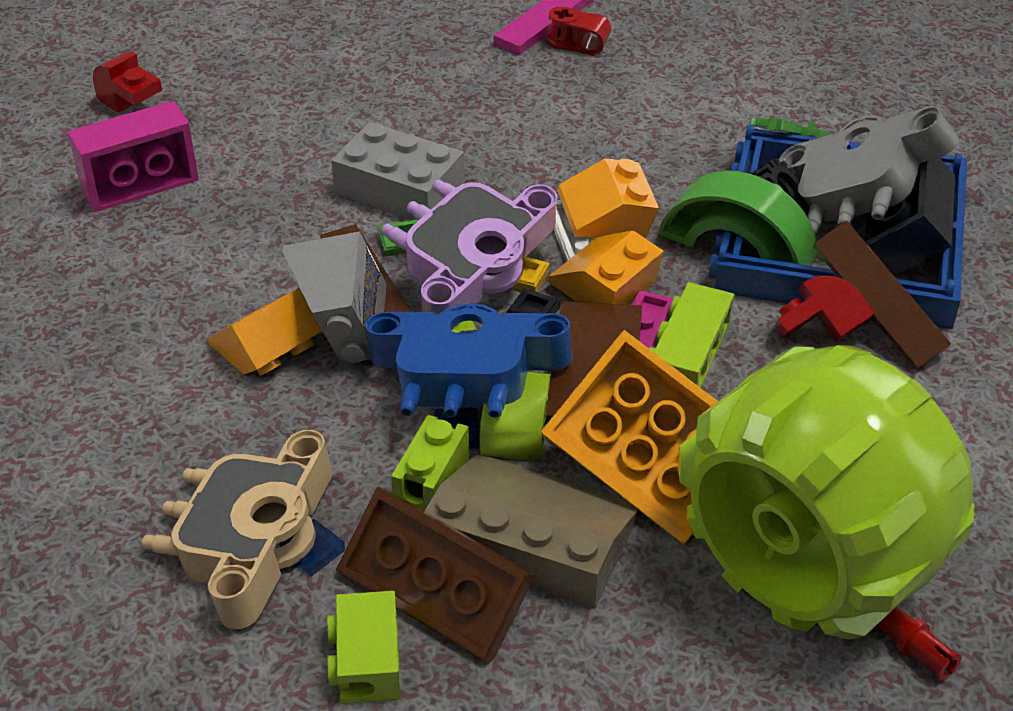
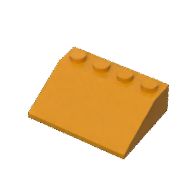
[541,330,718,545]

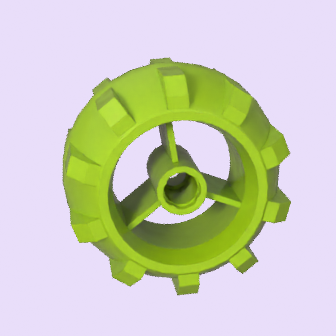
[678,345,975,640]

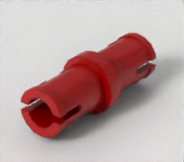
[876,606,962,681]

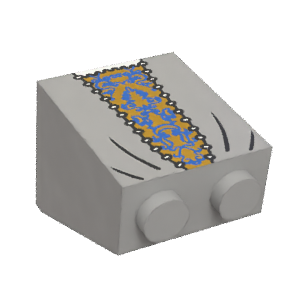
[282,231,387,363]

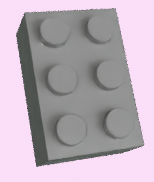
[331,122,465,220]

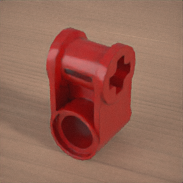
[547,6,612,56]

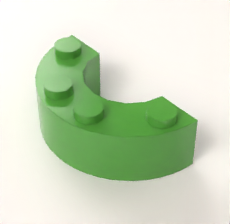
[658,171,817,266]

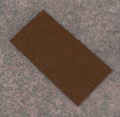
[544,301,642,425]
[336,487,536,663]

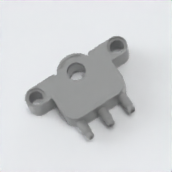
[779,106,958,235]

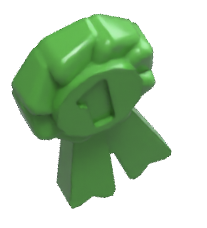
[750,117,832,138]

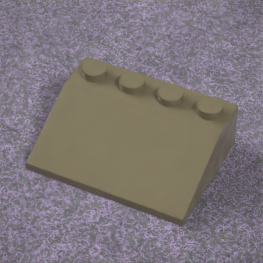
[425,453,640,608]

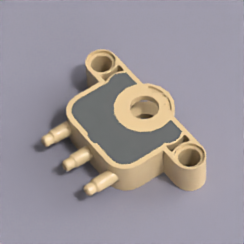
[141,430,333,629]

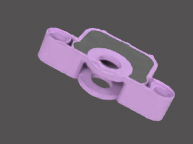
[381,179,558,315]

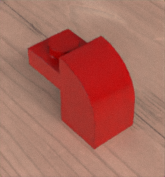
[93,52,162,113]
[775,276,875,342]

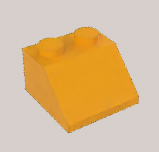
[557,158,659,239]
[547,230,664,305]
[205,288,322,376]

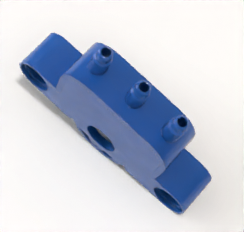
[365,303,573,418]

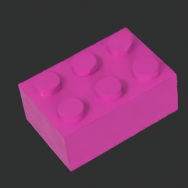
[67,101,199,213]

